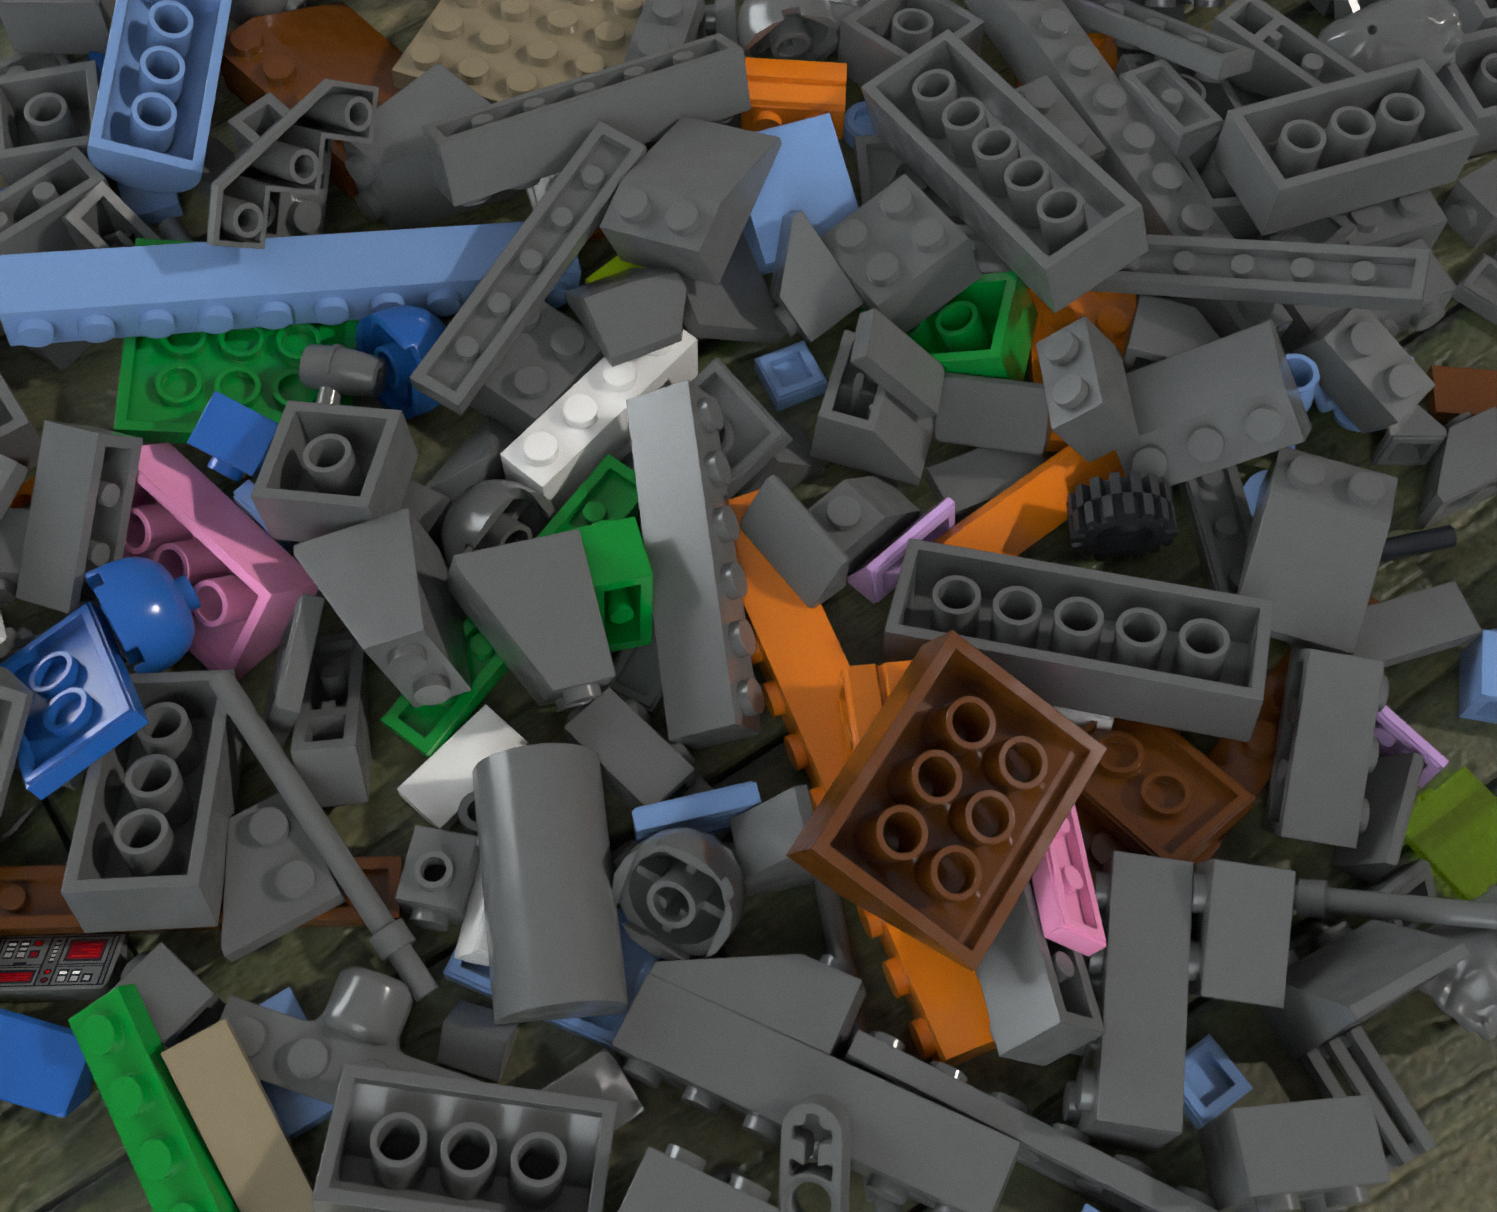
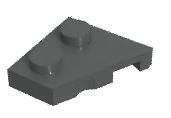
[221,793,346,963]

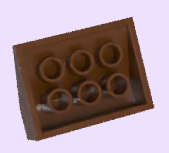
[220,1,403,203]
[786,630,1107,971]

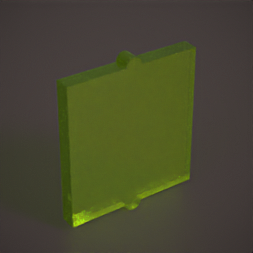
[1404,766,1497,901]

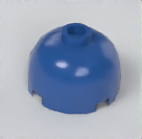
[355,305,446,420]
[84,557,201,673]

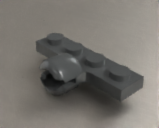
[219,966,481,1105]

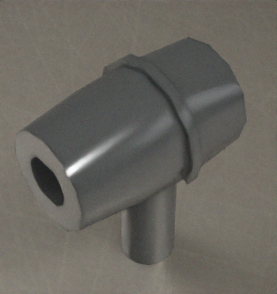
[299,344,387,405]

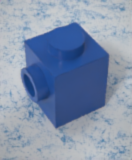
[187,391,279,482]

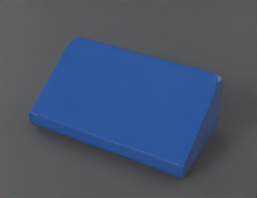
[0,1008,93,1117]

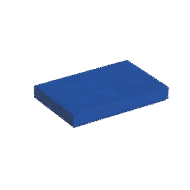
[0,601,149,800]

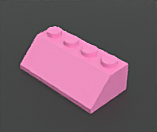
[123,443,319,681]

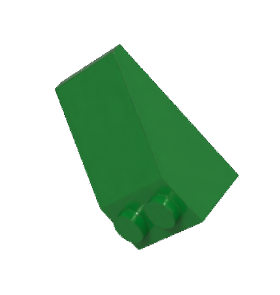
[854,271,1038,381]

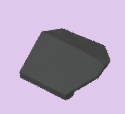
[565,267,687,367]

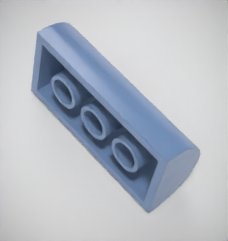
[87,0,232,193]

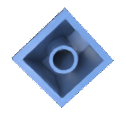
[743,113,858,275]

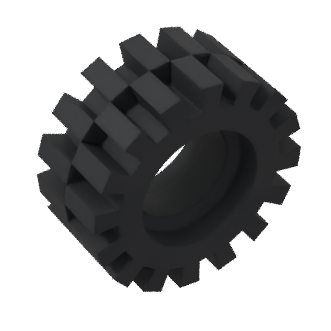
[1066,471,1178,561]

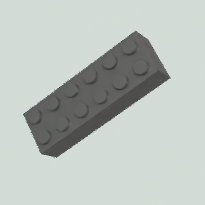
[861,29,1149,313]
[883,538,1274,742]

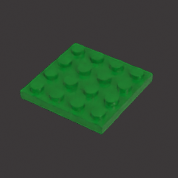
[113,238,358,444]

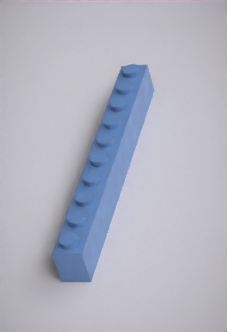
[0,221,581,347]

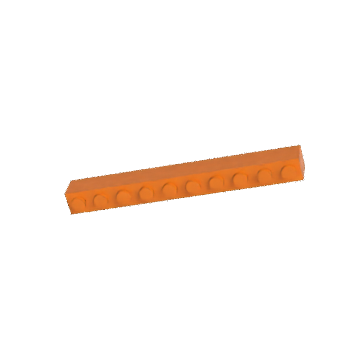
[729,489,997,1067]

